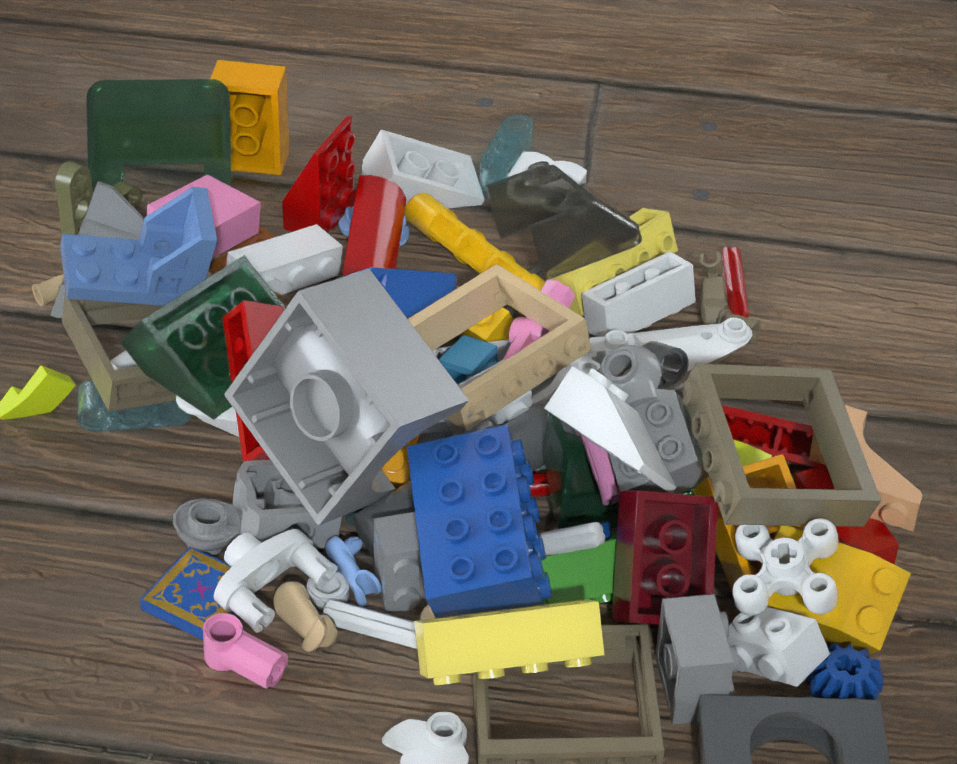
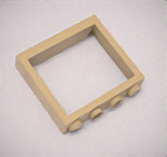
[408,264,592,432]

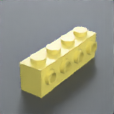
[546,208,678,316]
[414,599,605,685]

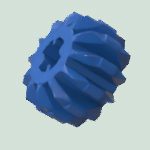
[807,642,884,700]

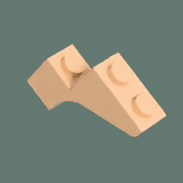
[809,405,922,532]

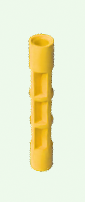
[404,192,546,291]

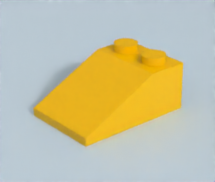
[761,525,911,655]

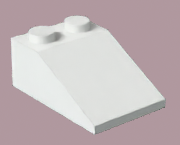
[363,130,485,208]
[544,366,677,493]

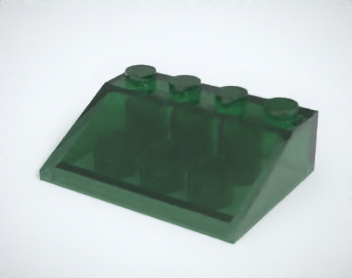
[120,255,286,420]

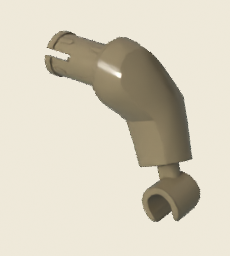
[699,251,761,344]

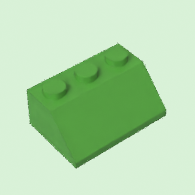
[541,531,617,604]

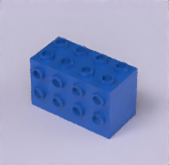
[407,424,552,618]

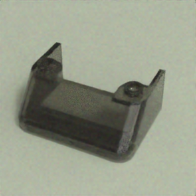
[486,161,642,281]

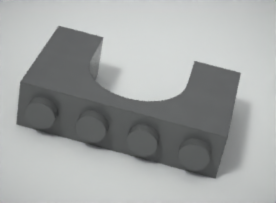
[696,695,890,764]

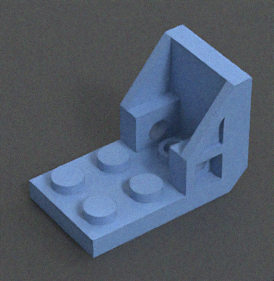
[60,187,217,307]

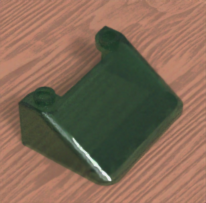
[86,79,234,192]

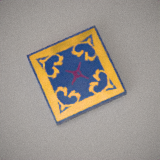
[140,547,260,640]

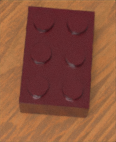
[612,491,718,624]

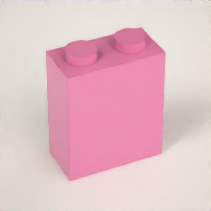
[147,174,261,258]

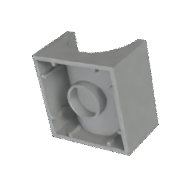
[224,270,469,526]

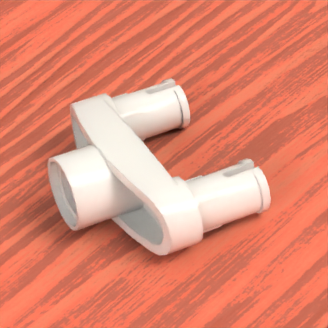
[214,529,337,633]

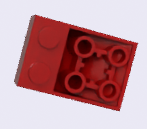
[282,115,356,233]

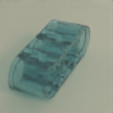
[480,115,534,199]
[77,380,192,432]

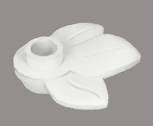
[382,711,469,764]

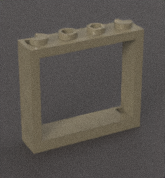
[62,272,232,412]
[681,363,881,527]
[473,624,664,764]

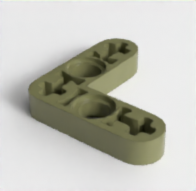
[55,161,141,235]

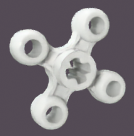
[732,518,839,616]

